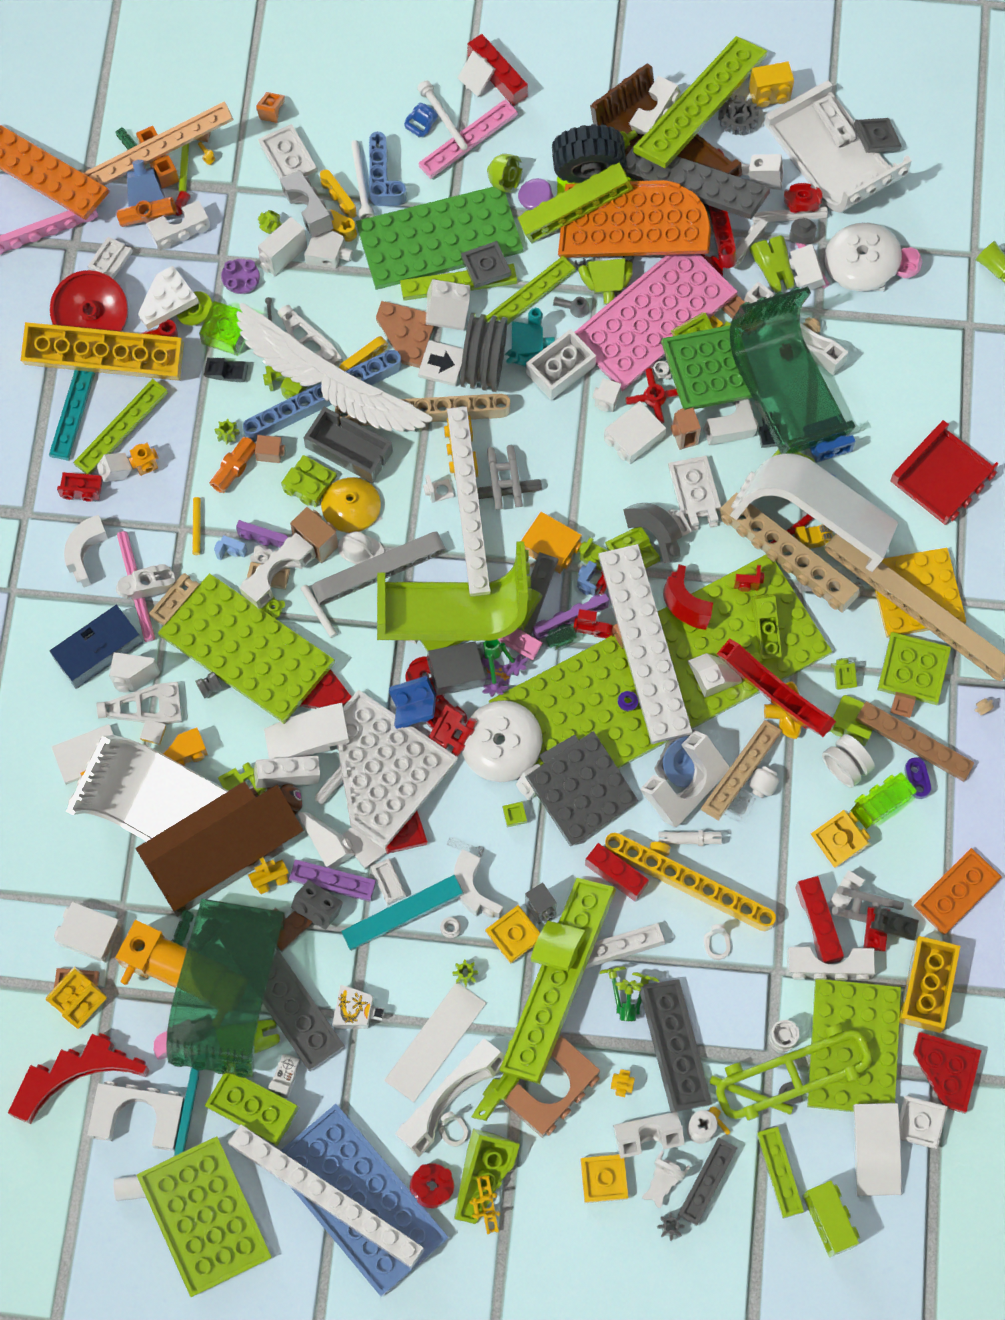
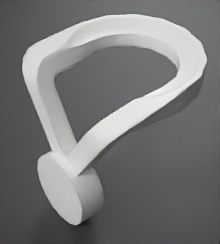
[703,924,731,960]
[438,1111,468,1147]

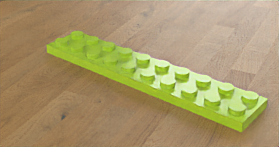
[633,36,768,168]
[499,878,616,1084]

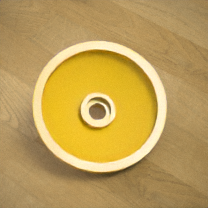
[321,477,381,533]

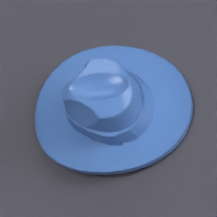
[663,735,694,787]

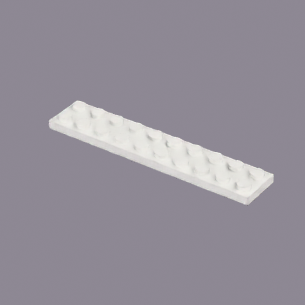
[598,544,692,744]

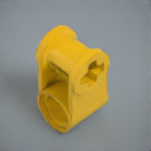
[330,209,357,242]

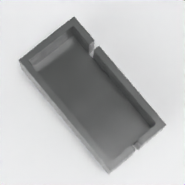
[303,407,393,483]

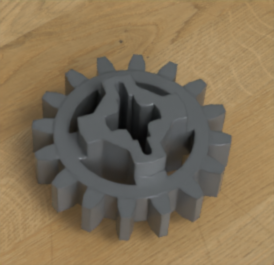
[718,95,759,135]

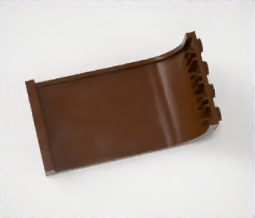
[590,63,742,205]

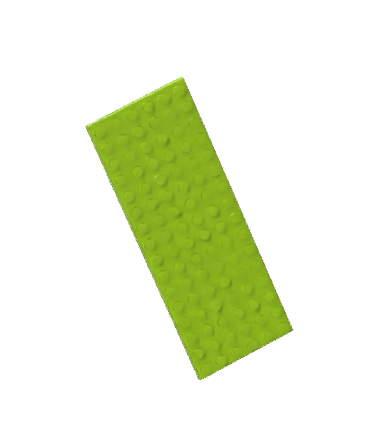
[489,554,832,769]

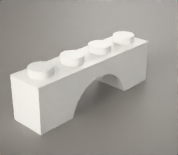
[239,533,316,609]
[786,947,875,981]

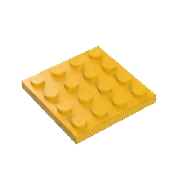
[874,547,967,638]

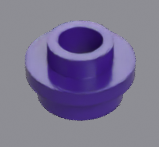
[617,691,638,711]

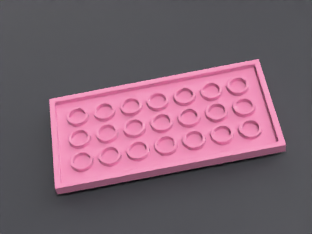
[574,254,738,392]

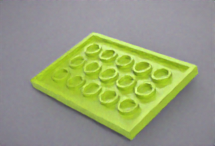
[807,980,901,1112]
[136,1136,272,1298]

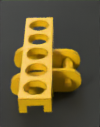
[469,1175,501,1234]

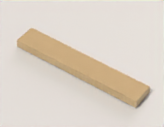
[701,720,782,821]

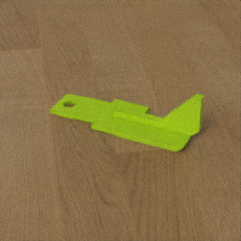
[471,1040,520,1121]

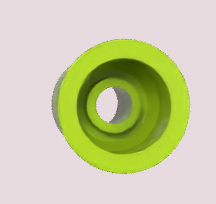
[976,241,1005,284]

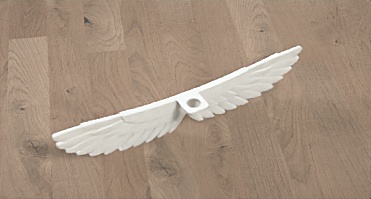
[237,303,433,432]

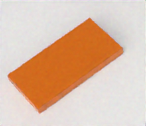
[913,848,1002,935]

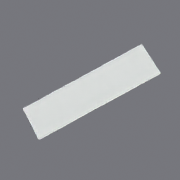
[384,983,486,1102]

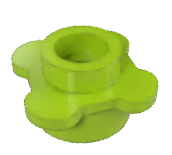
[262,597,285,618]

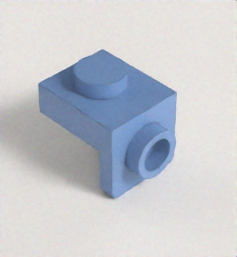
[577,561,597,596]

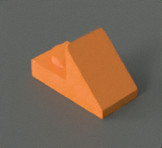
[256,92,285,123]

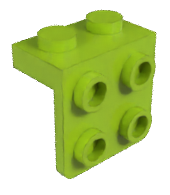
[830,695,872,747]

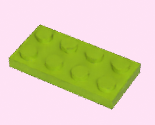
[205,1068,299,1146]

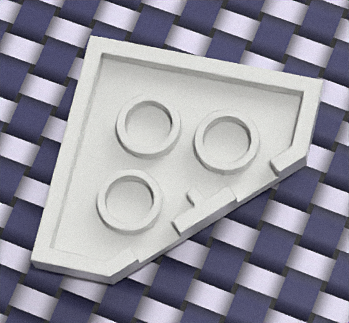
[138,266,199,330]

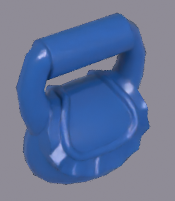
[404,102,438,137]

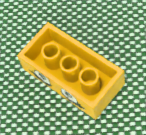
[899,936,961,1033]

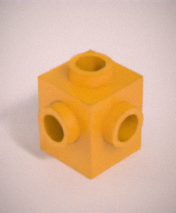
[129,443,159,476]

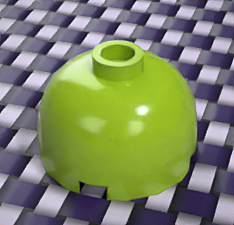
[487,154,522,193]

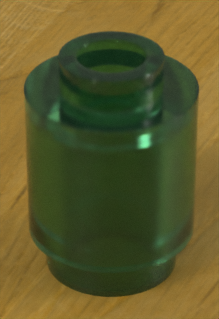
[545,624,577,650]

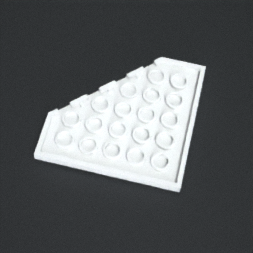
[337,690,458,849]

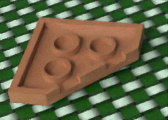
[376,301,434,368]

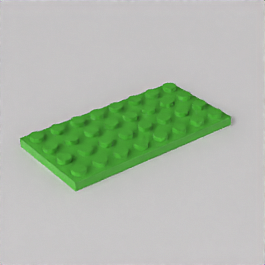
[356,187,523,290]

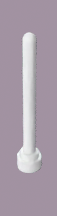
[417,80,467,150]
[351,140,374,220]

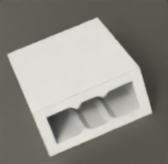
[258,217,307,277]
[604,401,666,464]
[54,902,122,963]

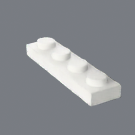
[586,923,665,968]

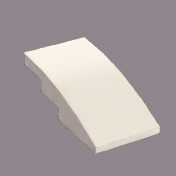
[264,703,349,759]
[853,1103,901,1196]

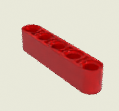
[707,205,737,269]

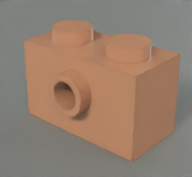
[671,408,701,450]

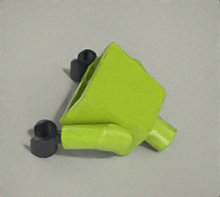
[575,256,634,304]

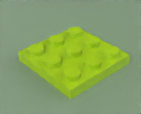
[877,632,951,705]

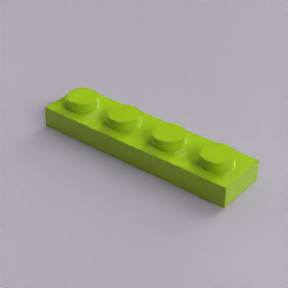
[756,1127,804,1219]

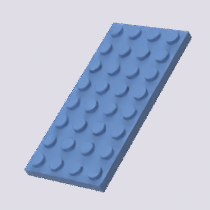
[280,1104,449,1297]

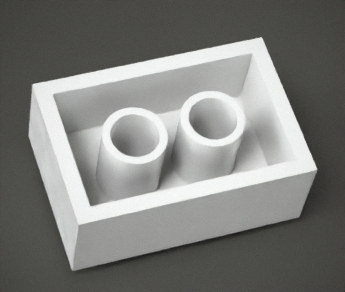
[526,329,596,400]

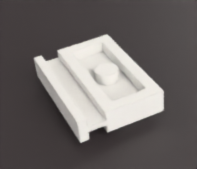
[88,236,133,279]

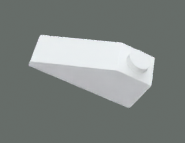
[298,812,355,868]

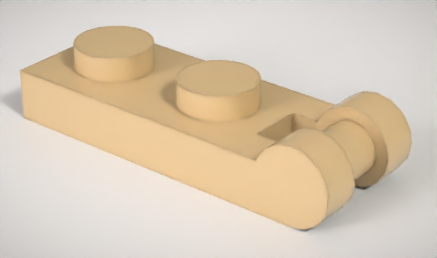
[149,573,200,626]

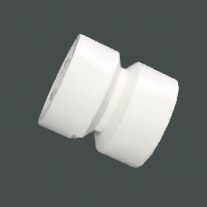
[768,1020,799,1053]

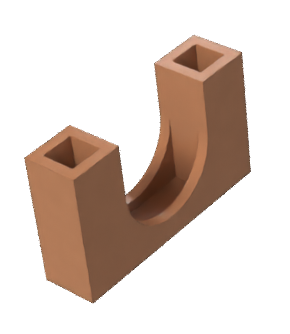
[504,1036,600,1138]

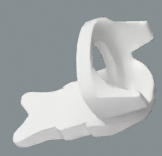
[642,1150,690,1208]

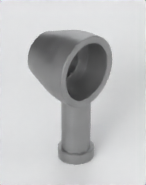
[553,296,589,318]

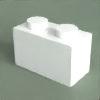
[789,244,826,292]

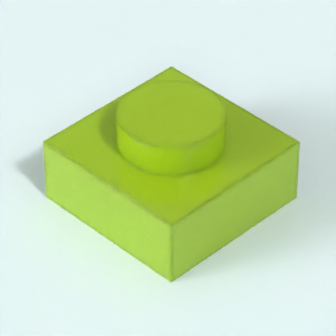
[502,801,527,828]

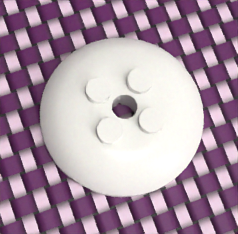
[824,222,902,291]
[462,701,543,782]

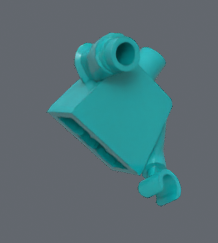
[505,307,555,367]

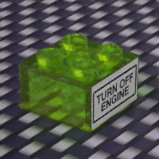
[199,301,245,356]

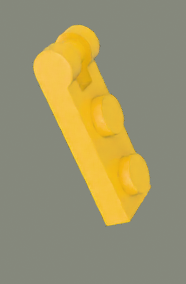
[320,169,357,219]

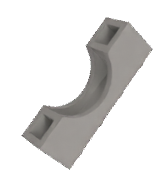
[279,170,334,238]

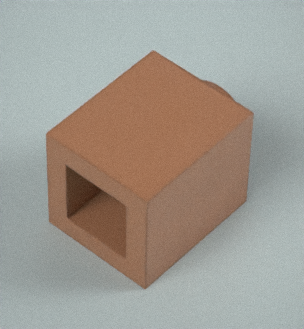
[255,435,285,463]

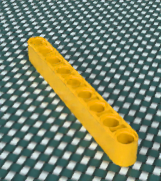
[604,833,776,931]

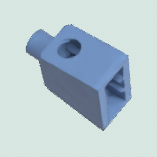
[127,160,164,207]

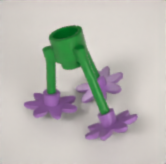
[481,639,528,697]

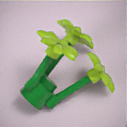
[599,966,659,1021]

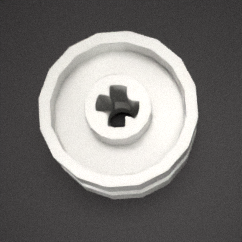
[822,734,875,788]

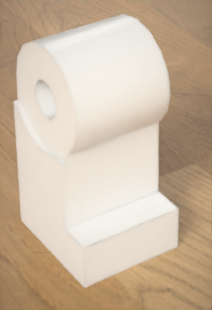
[828,870,864,909]

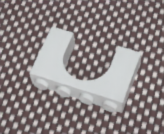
[703,399,758,445]
[640,731,730,828]
[87,1081,185,1152]

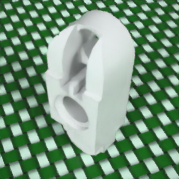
[116,564,175,600]

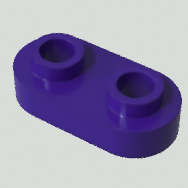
[904,757,931,799]

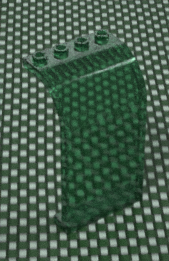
[730,286,856,454]
[166,898,285,1078]

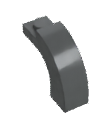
[623,503,683,563]

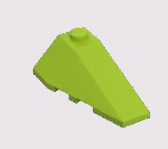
[454,1128,520,1224]

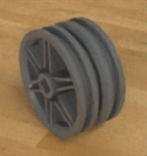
[460,313,507,392]

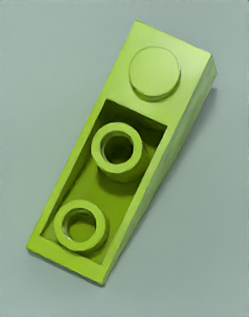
[751,594,782,659]

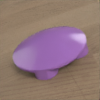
[221,259,260,294]

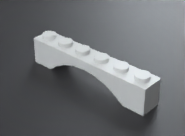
[744,281,848,375]
[395,1038,504,1157]

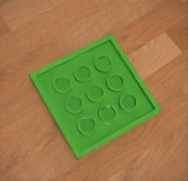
[661,324,759,410]

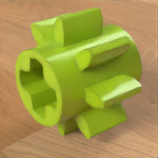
[257,210,282,234]
[214,419,240,445]
[452,959,479,987]

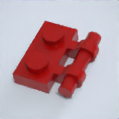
[429,703,477,757]

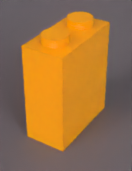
[521,512,582,574]

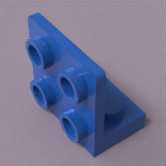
[802,416,856,463]
[389,676,436,729]

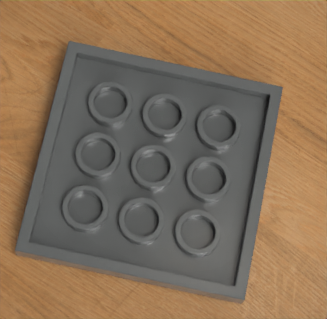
[525,731,639,847]

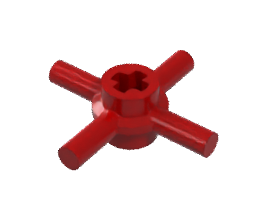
[625,368,678,424]

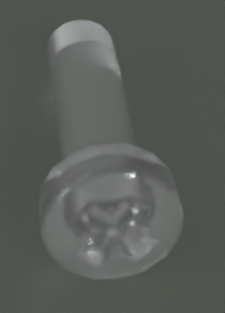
[447,837,485,858]

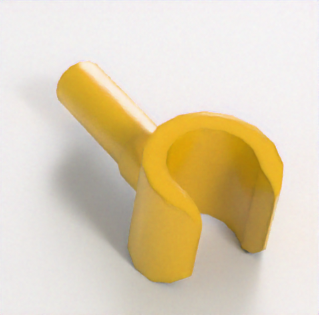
[198,141,216,165]
[709,1106,731,1135]

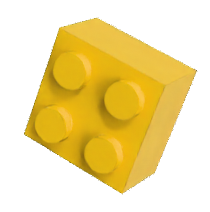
[749,61,794,107]

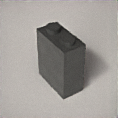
[427,641,488,696]

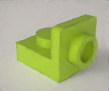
[263,366,285,392]
[578,537,608,571]
[831,658,857,690]

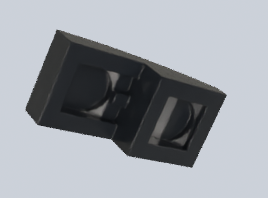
[204,358,248,382]

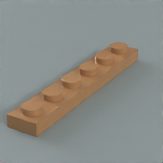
[855,701,975,782]

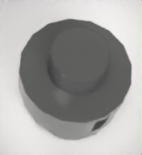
[789,218,817,244]

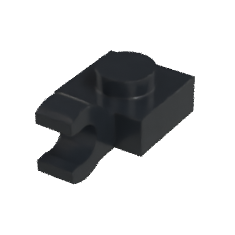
[758,412,781,448]

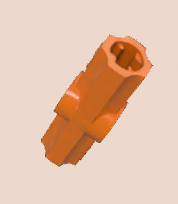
[116,197,177,227]
[209,437,256,493]

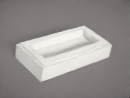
[370,858,406,905]

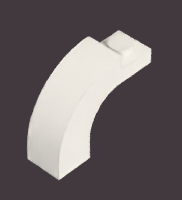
[64,515,108,588]
[454,849,503,919]

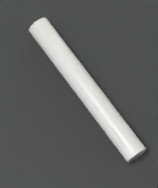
[301,585,337,638]

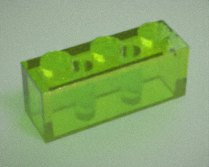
[851,772,917,830]

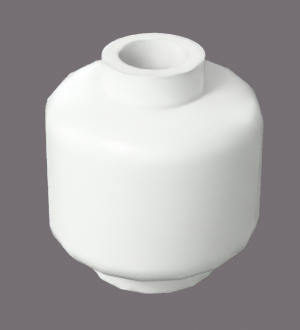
[748,766,779,798]

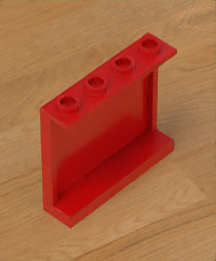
[890,420,999,525]

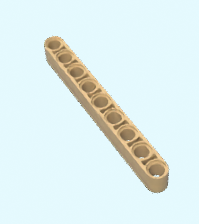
[335,393,510,426]

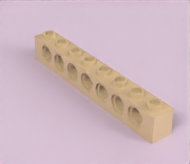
[720,492,859,613]

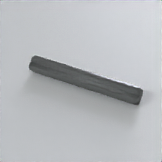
[477,479,542,499]

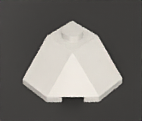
[688,653,742,697]

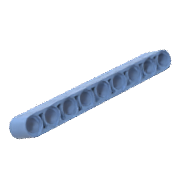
[243,350,402,442]

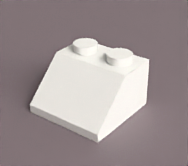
[426,279,470,331]
[109,652,160,693]

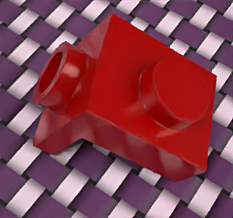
[734,565,764,592]

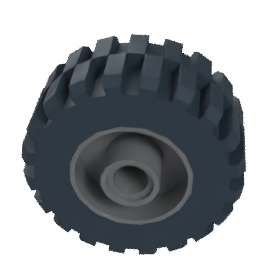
[552,124,626,183]

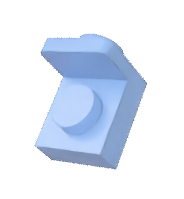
[214,535,247,560]

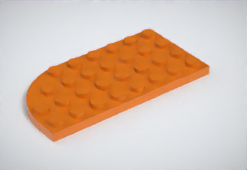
[558,180,711,258]

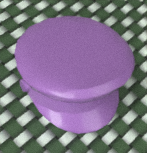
[518,178,554,210]

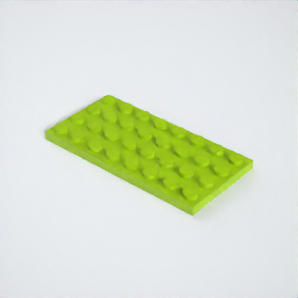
[158,573,335,724]

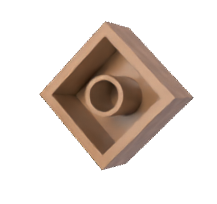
[290,507,338,563]

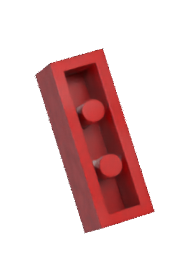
[585,843,649,902]

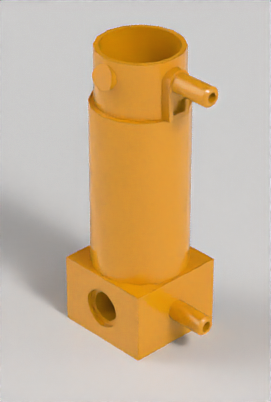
[115,920,248,1028]

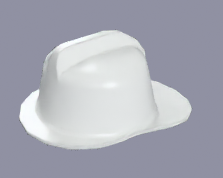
[338,531,384,564]

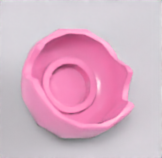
[896,247,922,279]

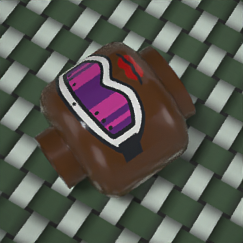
[280,784,303,815]

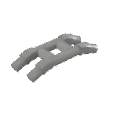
[487,445,523,510]
[831,886,904,923]

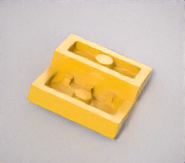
[45,966,107,1029]

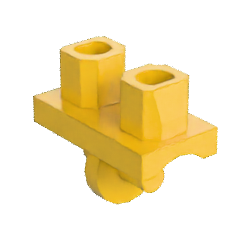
[248,857,289,894]

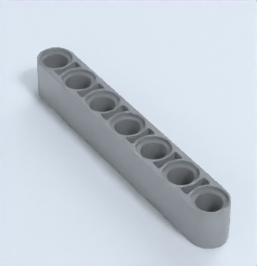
[311,531,446,605]

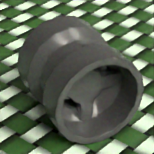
[195,672,222,699]

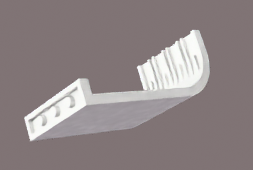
[764,80,912,212]
[730,454,898,572]
[67,735,228,841]

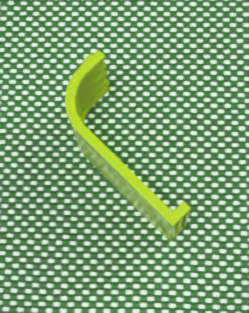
[377,541,532,641]

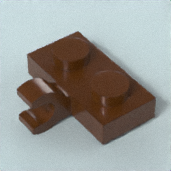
[268,907,313,952]

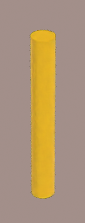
[192,497,201,555]

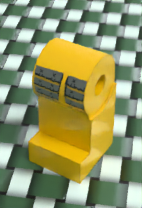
[794,524,834,549]

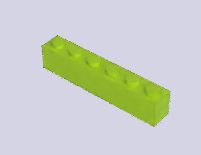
[517,163,633,243]

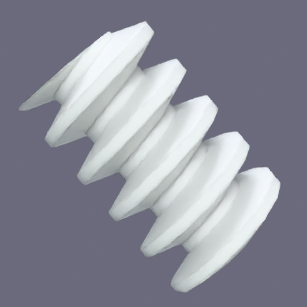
[687,1110,717,1144]

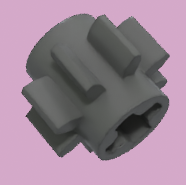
[657,1212,685,1241]

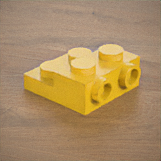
[811,810,871,868]

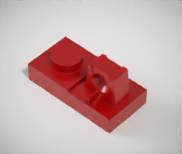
[863,907,891,952]

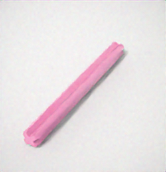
[117,531,155,642]

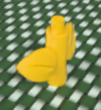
[764,681,802,739]

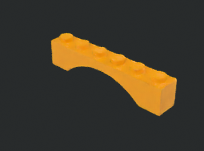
[80,727,208,776]

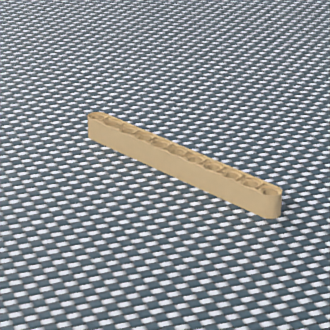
[824,534,1005,681]

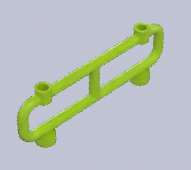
[716,1024,872,1121]

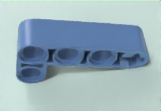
[369,131,407,206]

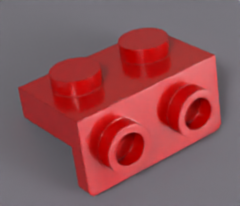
[57,472,103,502]

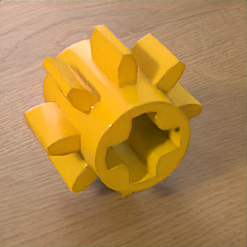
[610,1069,635,1097]

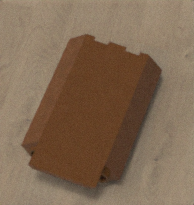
[135,781,304,917]

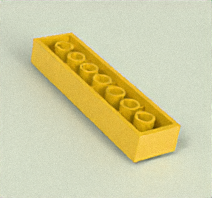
[20,322,184,381]

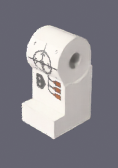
[268,1054,300,1098]

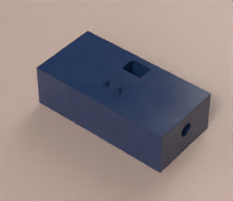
[49,604,143,689]

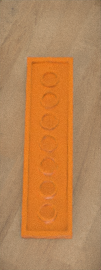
[0,125,110,220]

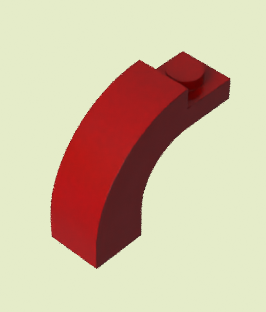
[663,564,713,630]

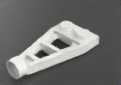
[277,305,342,366]
[96,682,182,724]

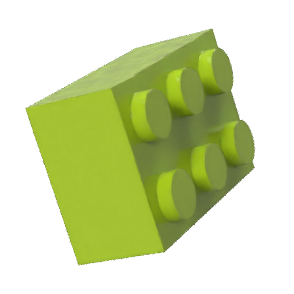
[802,1180,860,1258]

